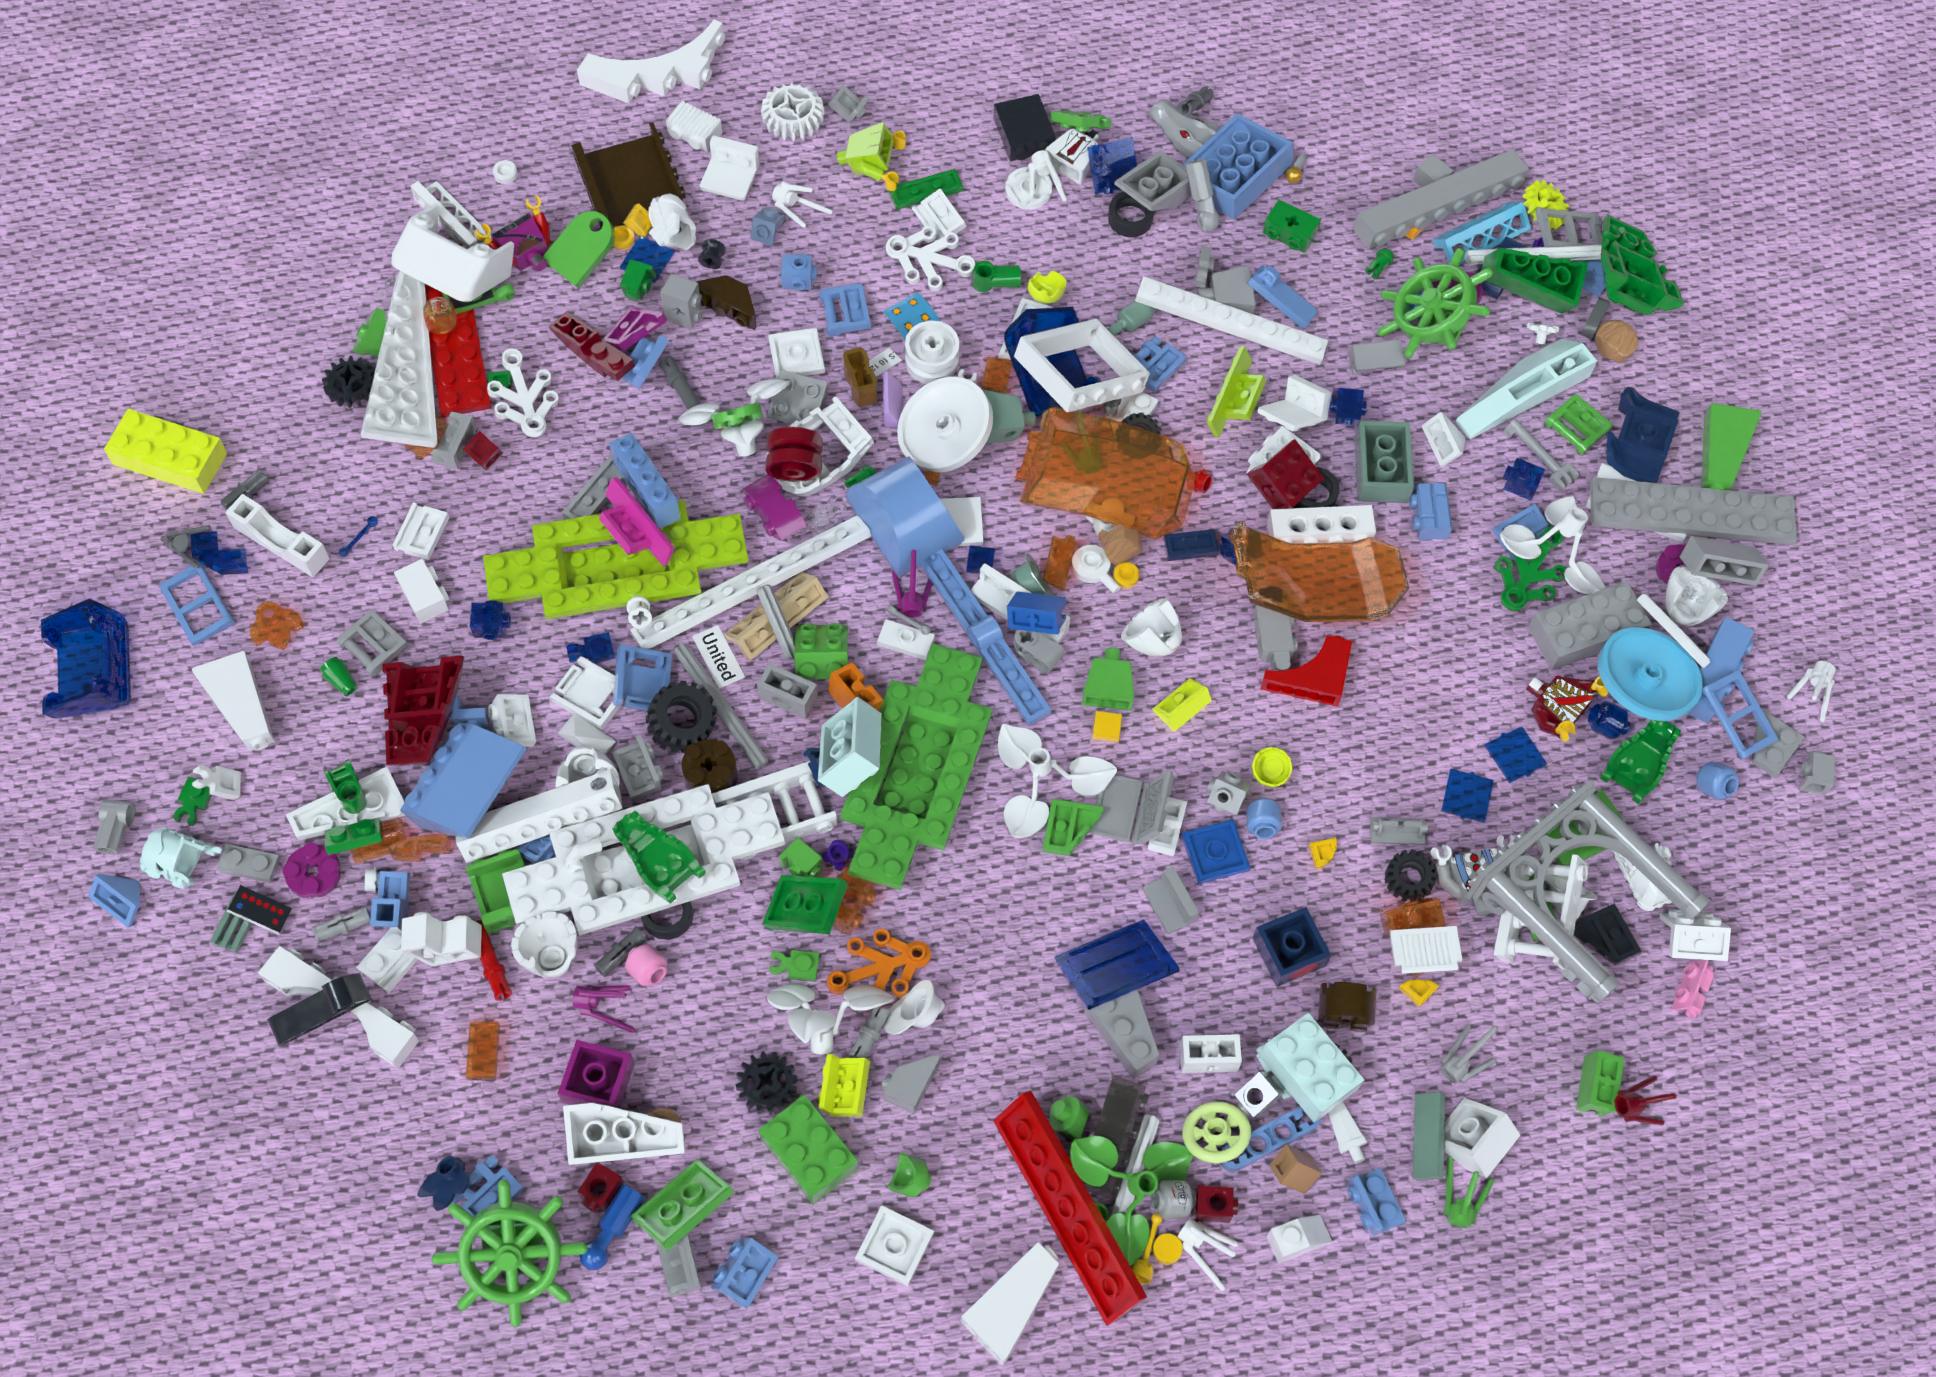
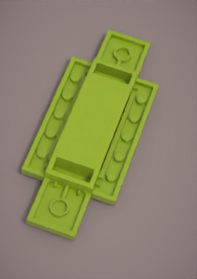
[483,500,749,620]

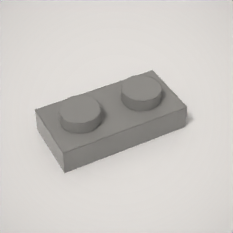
[217,844,281,883]

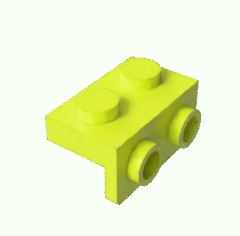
[818,1054,870,1117]

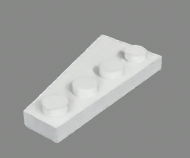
[286,767,405,841]

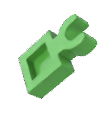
[769,950,819,982]

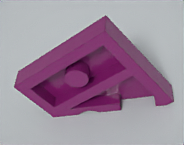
[602,306,667,351]

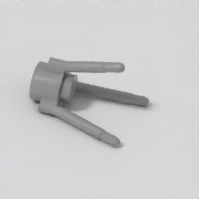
[1440,1024,1498,1084]

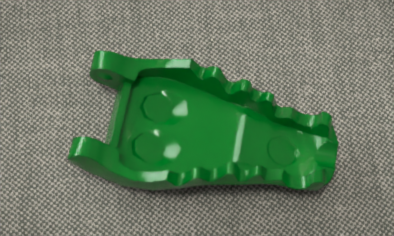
[1600,720,1681,804]
[612,810,706,904]

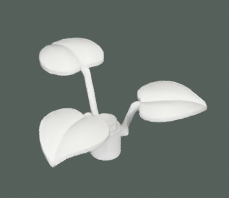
[677,379,790,456]
[1500,496,1606,595]
[998,724,1117,838]
[767,984,894,1054]

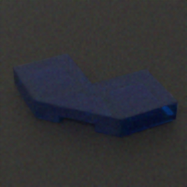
[190,531,248,575]

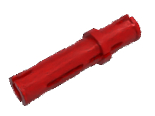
[477,920,512,1001]

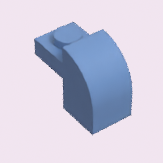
[370,871,410,928]

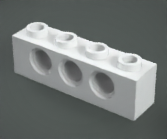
[1267,505,1376,550]

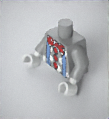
[1431,835,1515,916]

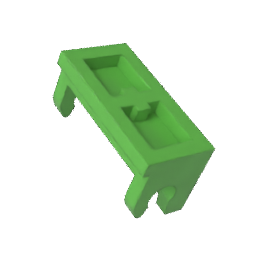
[1576,1050,1624,1116]

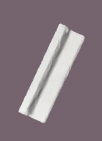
[410,181,491,249]
[970,563,1070,644]

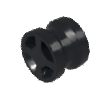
[698,239,726,269]

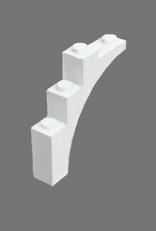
[577,20,725,104]

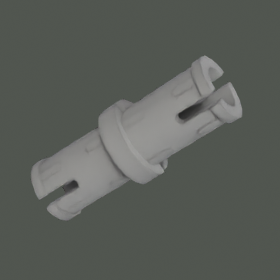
[312,906,371,943]
[849,1006,890,1058]

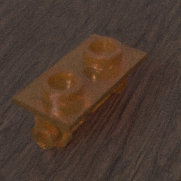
[1043,535,1077,591]

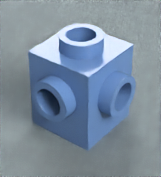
[781,254,817,291]

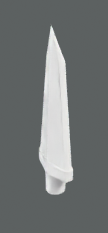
[1328,1102,1367,1164]

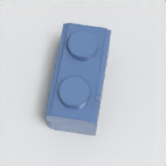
[1409,483,1452,540]

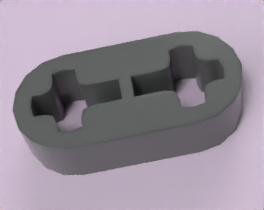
[1581,297,1611,340]

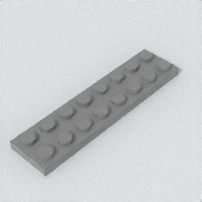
[1590,477,1797,545]

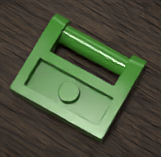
[1544,393,1613,456]

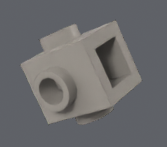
[1206,771,1251,815]

